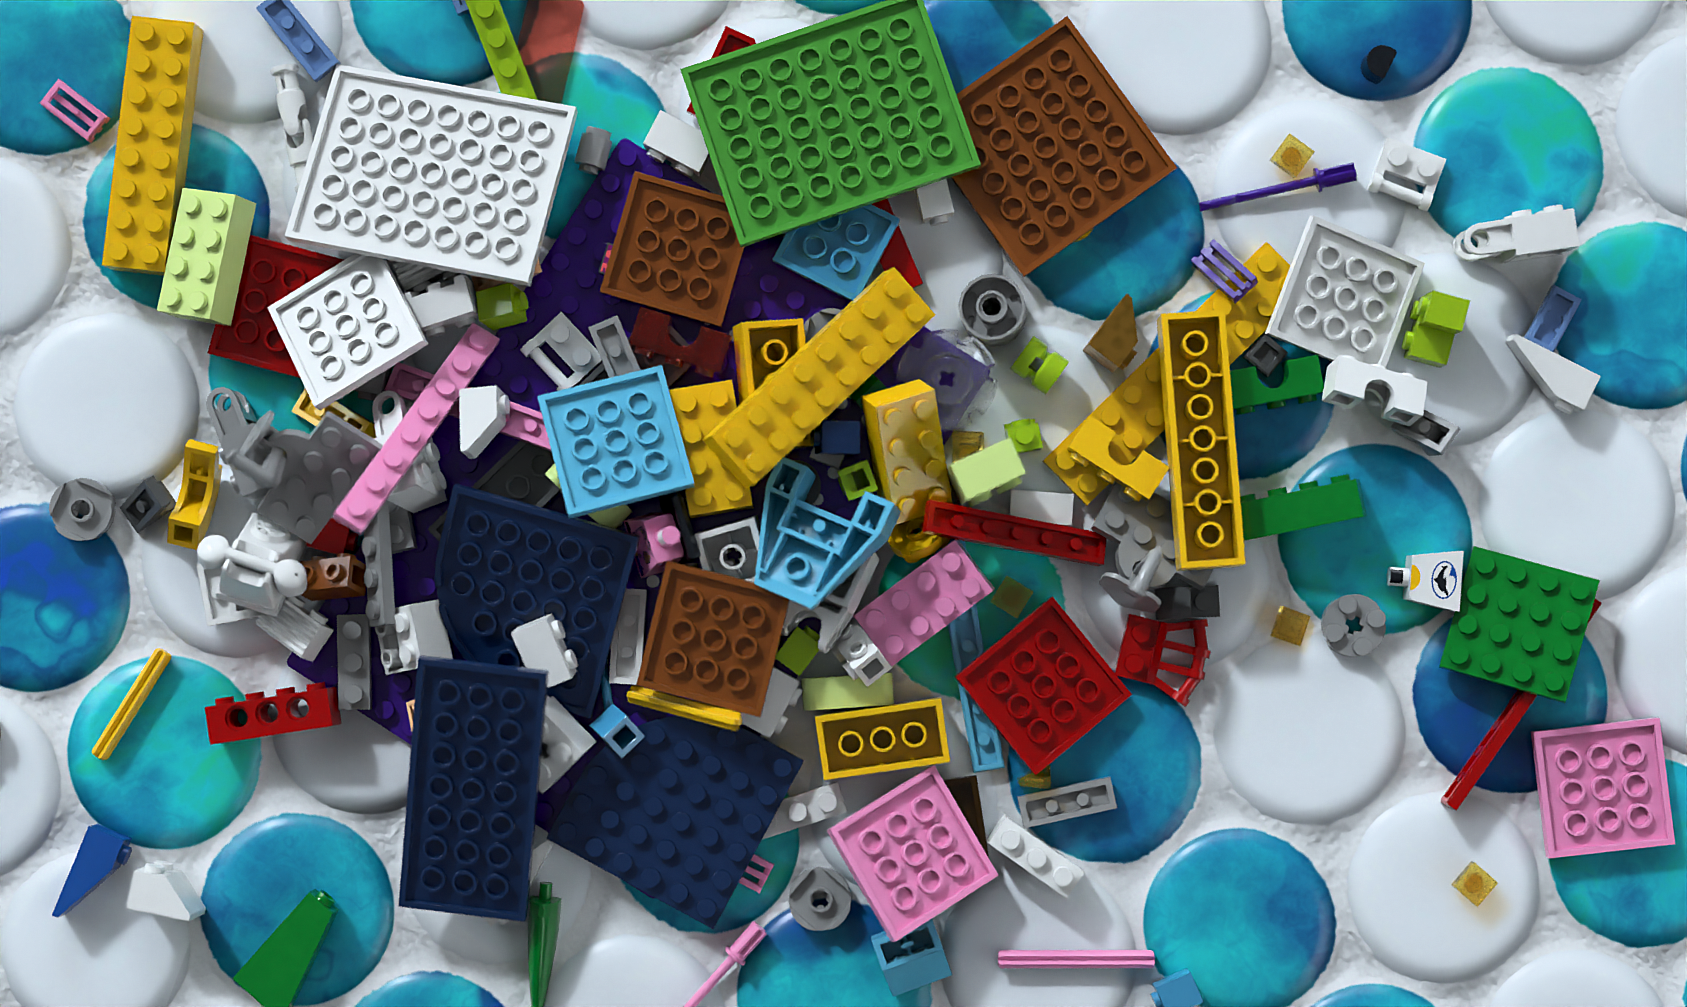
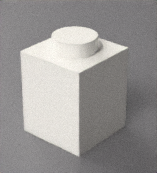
[915,179,954,226]

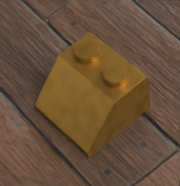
[1083,294,1138,373]

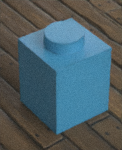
[590,704,645,758]
[1150,968,1203,1007]

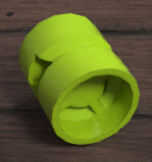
[1010,336,1069,395]

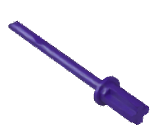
[1199,162,1357,212]

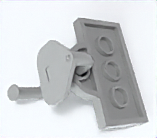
[224,410,383,544]
[1091,482,1213,613]

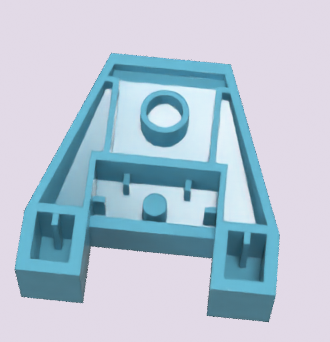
[754,457,901,610]

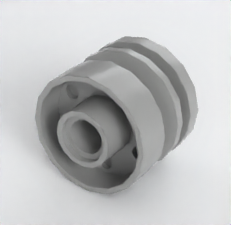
[958,274,1027,347]

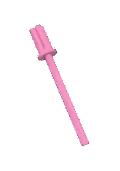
[684,921,767,1007]

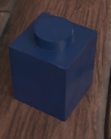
[810,421,860,455]

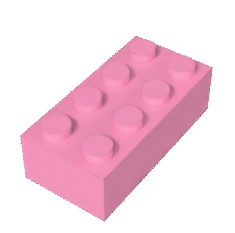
[854,539,995,666]

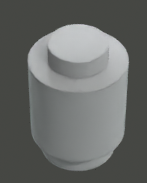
[574,126,612,175]

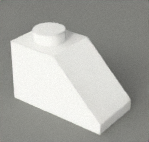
[459,386,510,459]

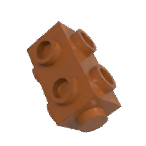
[296,553,366,601]

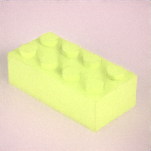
[157,188,256,326]
[947,437,1026,507]

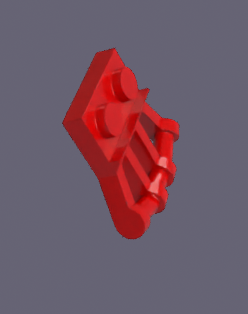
[1114,614,1211,707]

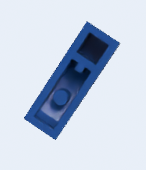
[52,824,132,918]

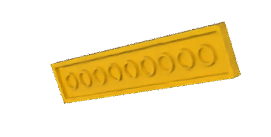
[1042,241,1290,506]

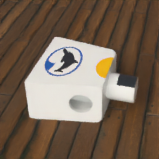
[1387,551,1464,611]

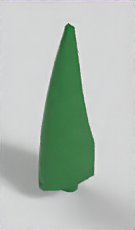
[528,882,562,1007]

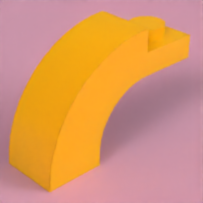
[167,439,222,550]

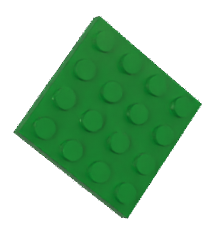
[1439,546,1600,703]

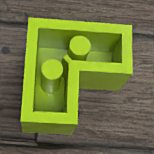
[1402,291,1470,368]

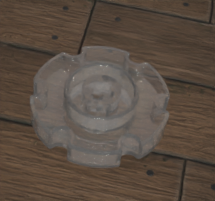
[896,329,997,431]

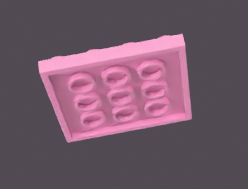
[1531,717,1675,859]
[826,765,999,942]

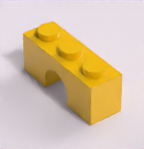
[1067,415,1170,502]

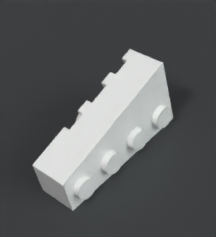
[403,274,479,338]

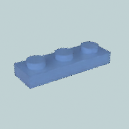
[256,0,341,83]

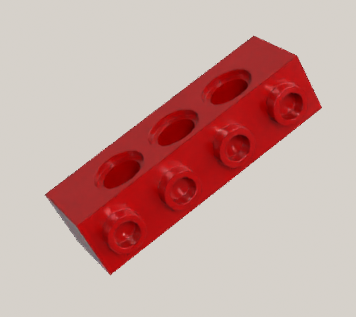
[205,682,342,745]

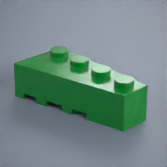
[1240,474,1367,541]

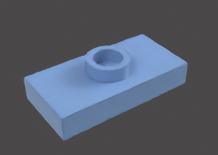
[1524,285,1582,352]

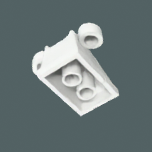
[197,512,308,617]

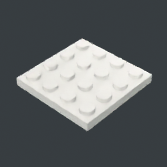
[1265,215,1425,367]
[267,253,428,411]

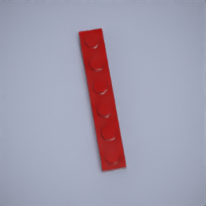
[922,500,1107,566]

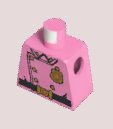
[623,512,684,578]

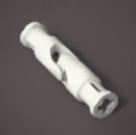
[270,64,314,193]

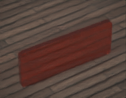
[517,0,584,104]

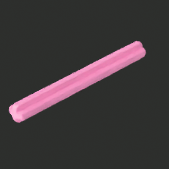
[998,950,1155,968]

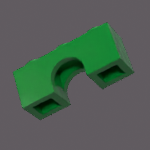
[1230,355,1324,415]

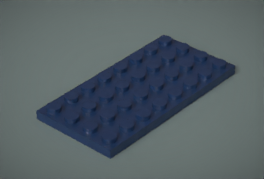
[398,656,549,922]

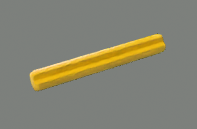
[92,648,171,760]
[627,685,743,731]

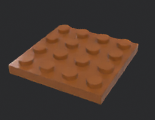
[600,171,745,328]
[636,561,790,717]

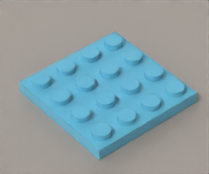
[537,365,694,519]

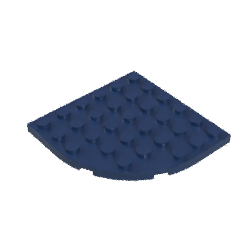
[435,483,640,718]
[546,716,804,929]

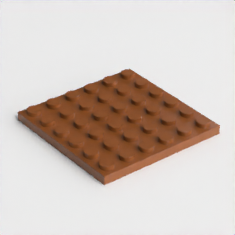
[951,16,1177,278]

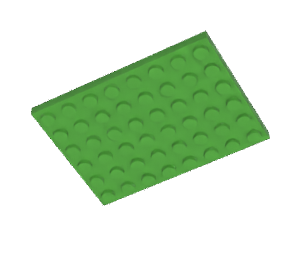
[680,0,981,248]

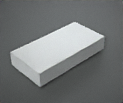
[1009,489,1074,526]

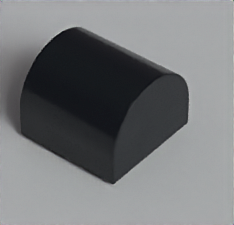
[1361,45,1397,84]

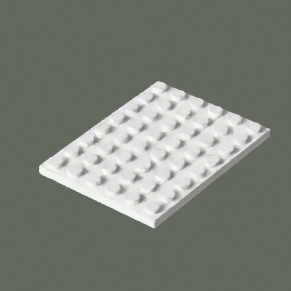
[285,64,578,286]

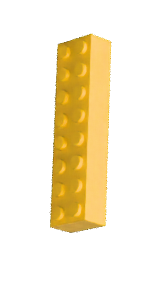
[102,16,203,276]
[702,267,935,487]
[1157,310,1246,571]

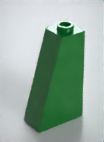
[232,889,339,1007]

